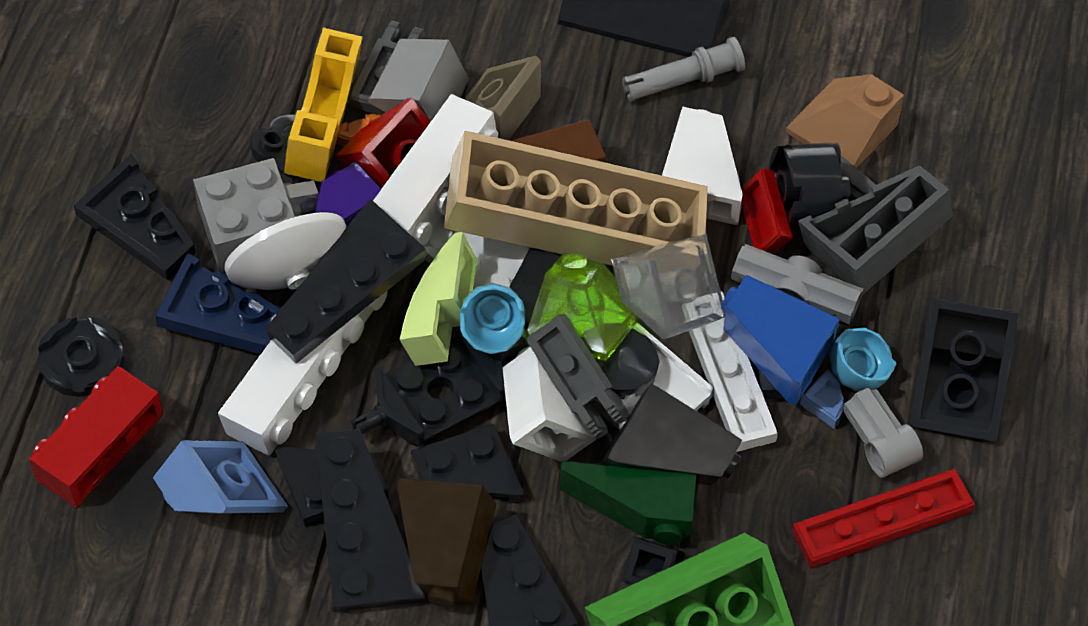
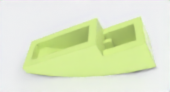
[400,232,477,366]

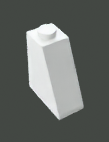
[662,107,743,225]
[503,347,596,462]

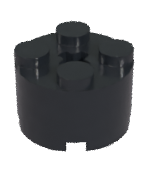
[769,142,851,228]

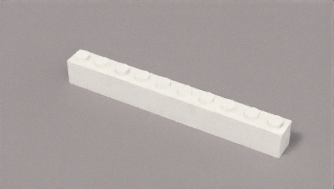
[218,94,498,456]

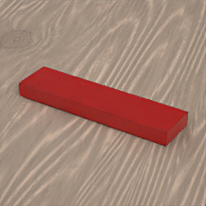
[792,468,975,569]

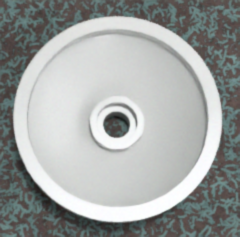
[224,212,347,290]

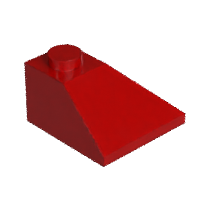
[336,97,430,189]

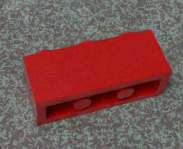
[29,366,163,508]

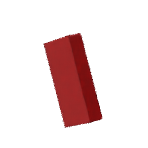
[741,168,793,255]

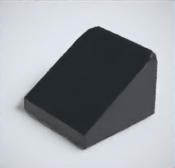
[621,537,681,585]

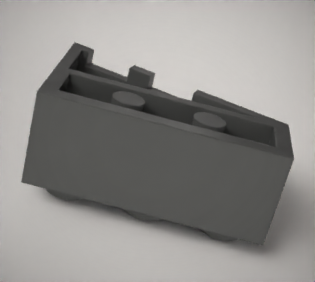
[798,165,953,294]

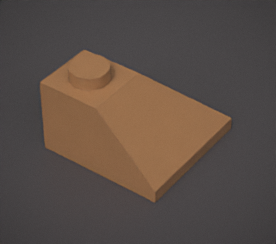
[786,74,904,168]

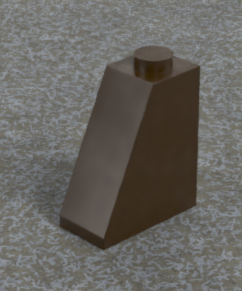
[397,478,497,608]

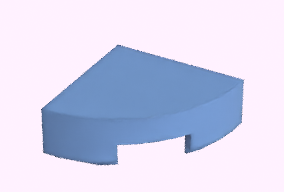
[800,369,844,429]

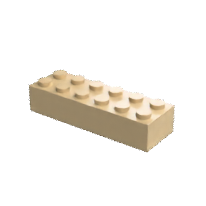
[444,131,708,282]

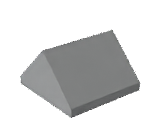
[368,39,469,122]

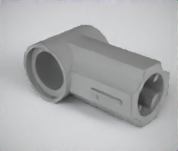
[843,387,923,477]

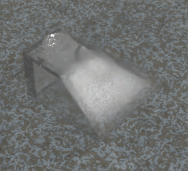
[611,234,725,339]

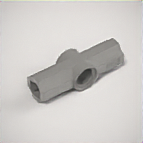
[731,244,864,324]

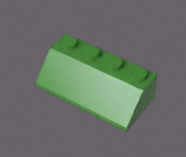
[584,533,794,626]

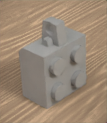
[193,158,319,273]

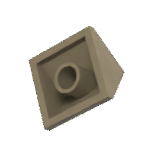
[464,55,541,140]

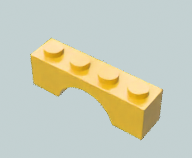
[284,28,362,182]

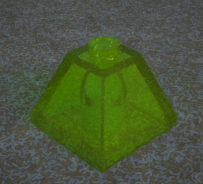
[527,253,642,361]

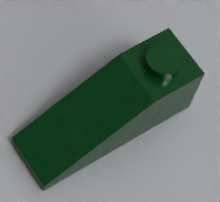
[560,461,696,545]

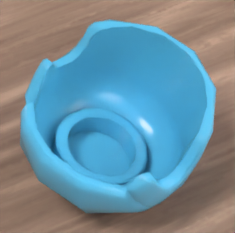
[460,283,525,354]
[830,328,896,391]

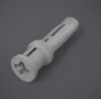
[622,37,745,102]

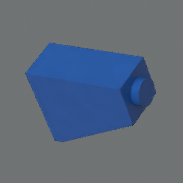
[721,274,840,406]

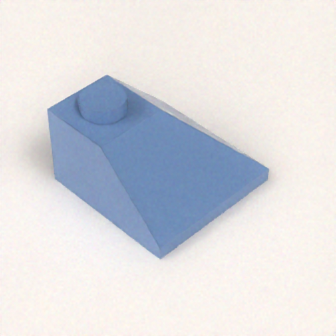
[153,440,288,513]

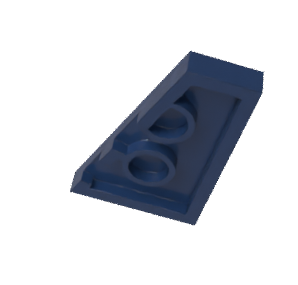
[156,253,281,354]

